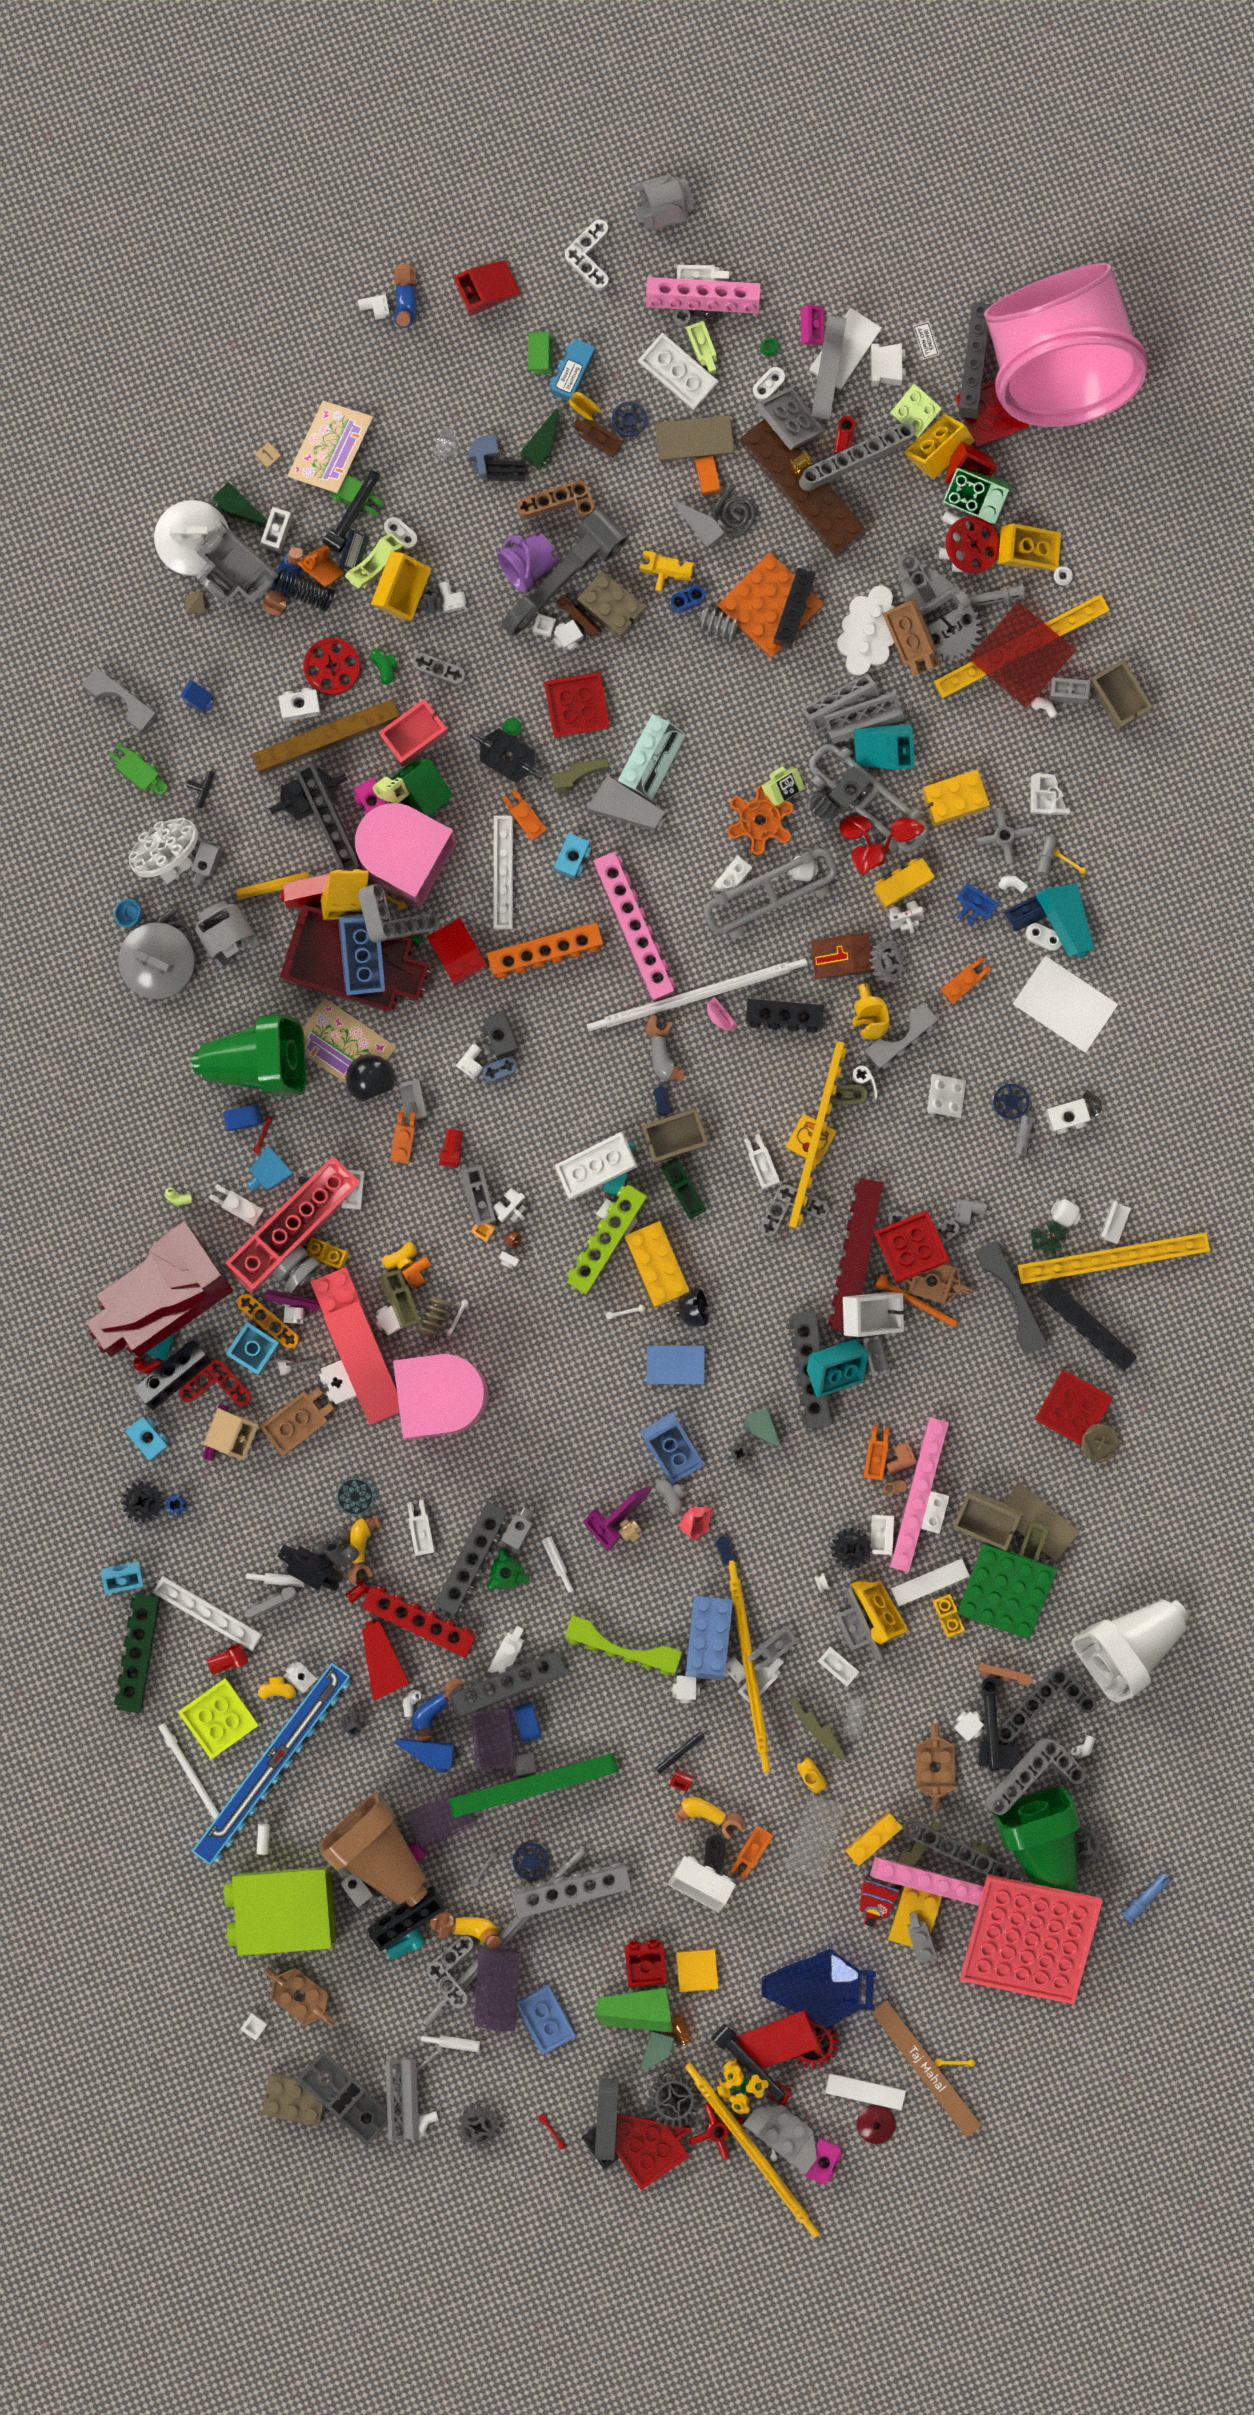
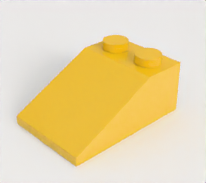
[998,523,1061,570]
[888,1886,942,1947]

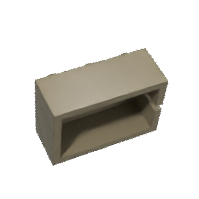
[577,571,645,640]
[1090,659,1153,731]
[642,1108,708,1164]
[953,1488,1023,1551]
[261,2073,326,2126]

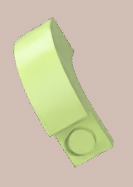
[345,533,404,589]

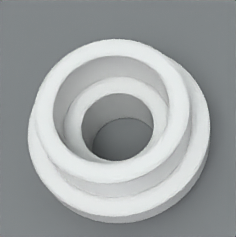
[1053,566,1073,586]

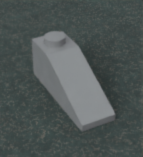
[673,501,728,549]
[459,1164,496,1226]

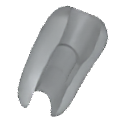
[655,1480,685,1515]

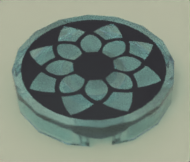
[336,1478,375,1516]

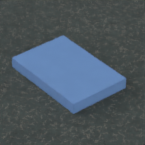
[647,1346,704,1384]
[515,1984,577,2056]

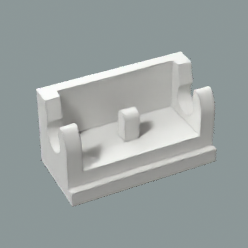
[870,1515,894,1555]

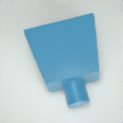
[246,1146,294,1192]

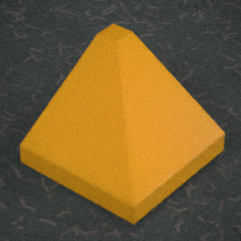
[471,1222,496,1242]

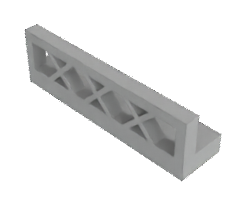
[801,673,880,734]
[824,692,905,744]
[386,2058,419,2141]

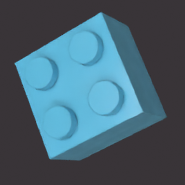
[226,1322,281,1376]

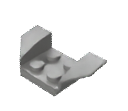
[743,2105,817,2174]

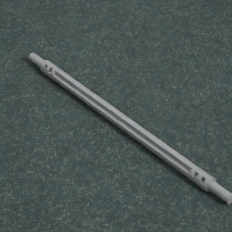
[423,1848,586,2027]

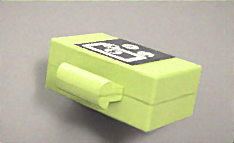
[762,766,805,805]

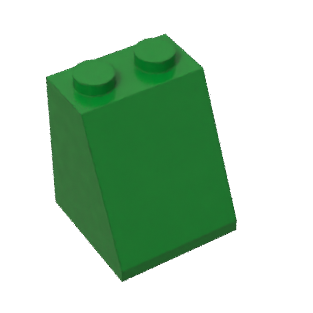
[390,758,454,818]

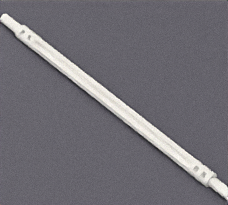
[586,958,808,1032]

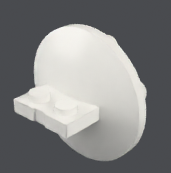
[154,500,229,576]
[129,818,198,884]

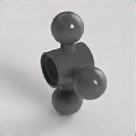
[312,1529,359,1565]

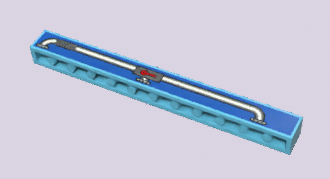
[191,1662,352,1865]

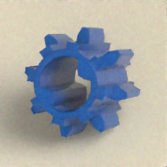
[164,1493,188,1517]

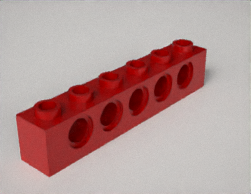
[361,1585,476,1658]

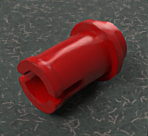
[345,1580,370,1604]

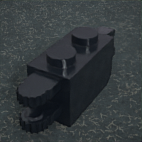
[277,1545,343,1591]

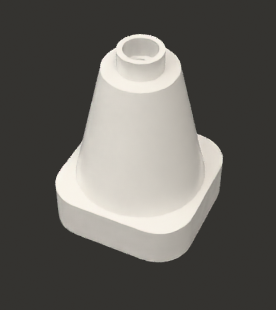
[1072,1600,1189,1702]

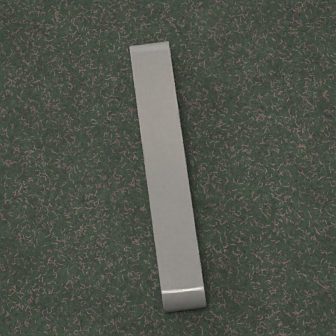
[799,422,915,491]

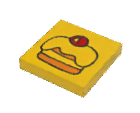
[785,1114,837,1165]

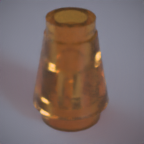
[671,2014,691,2045]

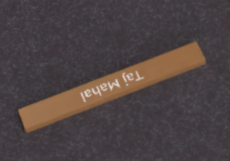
[871,1999,982,2138]

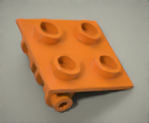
[297,545,346,587]

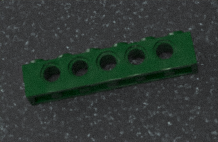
[114,1594,161,1713]

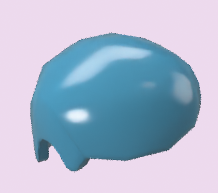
[113,899,143,928]

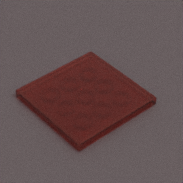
[969,601,1076,708]

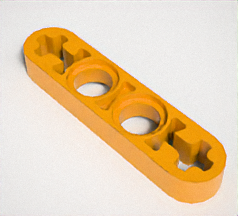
[237,1294,299,1349]

